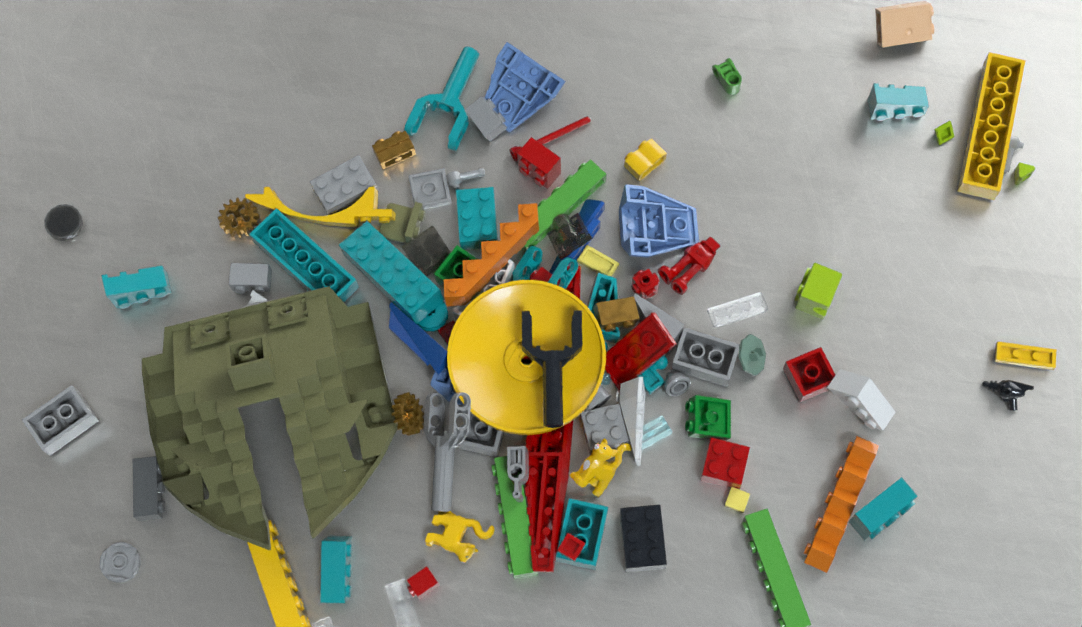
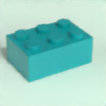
[456,187,498,250]
[849,477,918,541]
[556,498,608,570]

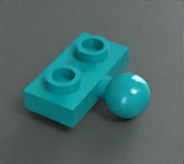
[637,355,668,395]

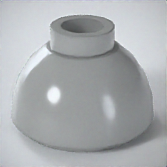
[664,370,691,396]

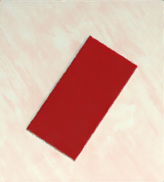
[605,312,677,390]

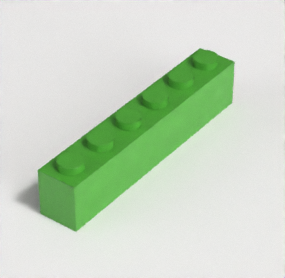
[521,159,606,252]
[492,456,538,579]
[741,508,811,627]

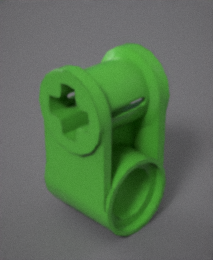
[712,58,742,95]

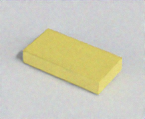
[577,245,619,277]

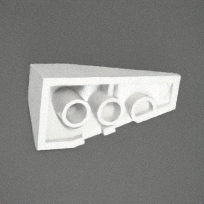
[616,377,646,466]

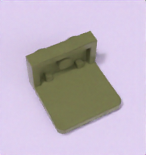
[379,202,426,246]

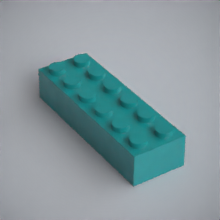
[249,208,359,302]
[339,221,445,324]

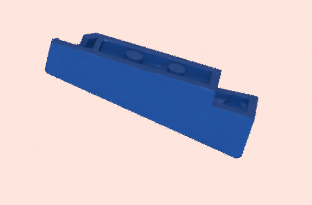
[549,199,605,275]
[389,302,448,374]

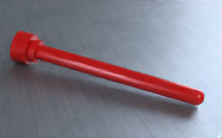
[509,116,591,162]

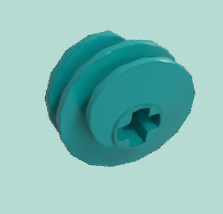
[417,301,448,332]

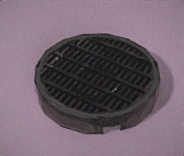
[44,204,83,241]

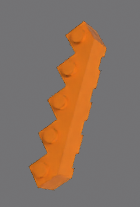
[444,203,539,307]
[803,436,879,573]

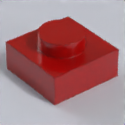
[438,320,456,346]
[557,533,585,562]

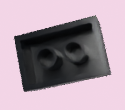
[620,505,667,572]

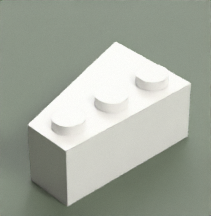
[827,369,895,431]

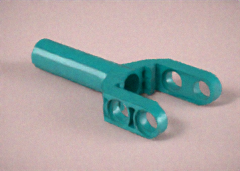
[404,46,480,151]
[512,246,578,289]

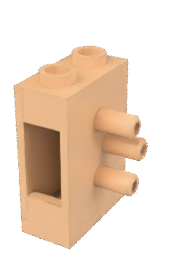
[875,1,934,47]

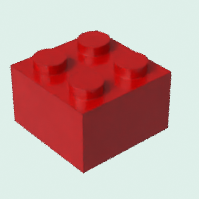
[517,137,561,189]
[783,347,835,403]
[700,437,750,490]

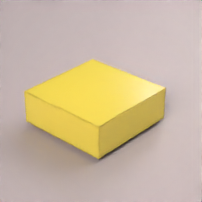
[725,487,750,513]

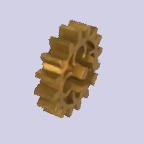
[218,197,260,238]
[392,392,425,436]

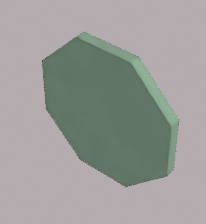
[738,334,766,376]

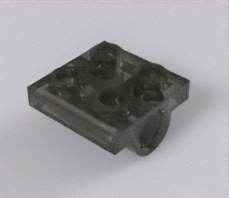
[547,213,593,259]
[401,226,451,277]

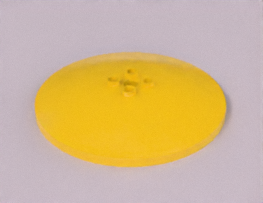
[447,280,606,435]

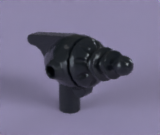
[982,380,1034,411]

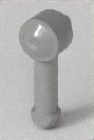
[1004,136,1024,173]
[446,168,485,190]

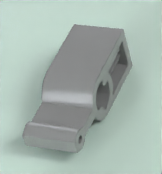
[507,446,529,502]

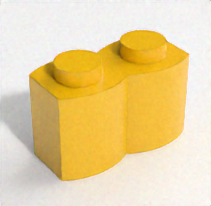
[624,138,667,181]

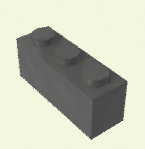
[132,456,165,521]

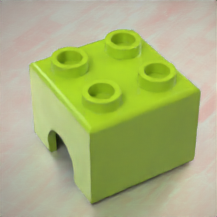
[794,263,842,319]

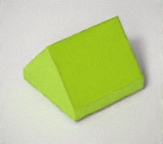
[1014,162,1035,185]

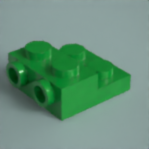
[685,395,731,440]

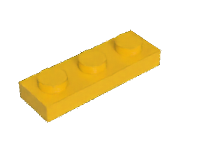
[995,341,1057,370]

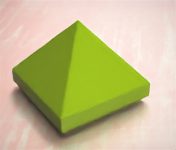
[934,121,955,145]

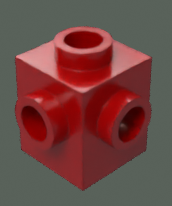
[631,269,660,299]

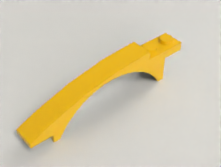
[245,187,396,228]

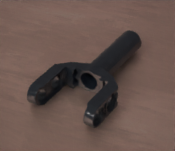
[522,310,582,428]

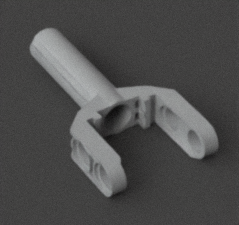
[424,392,471,512]

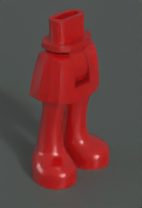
[658,237,720,295]

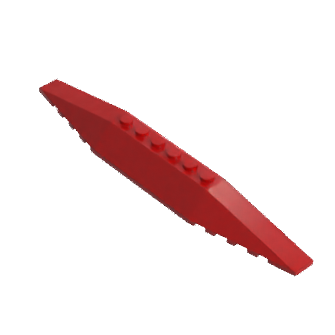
[525,266,581,573]

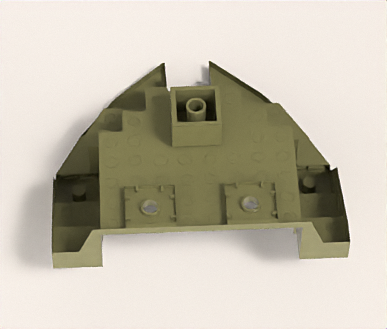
[142,287,398,550]

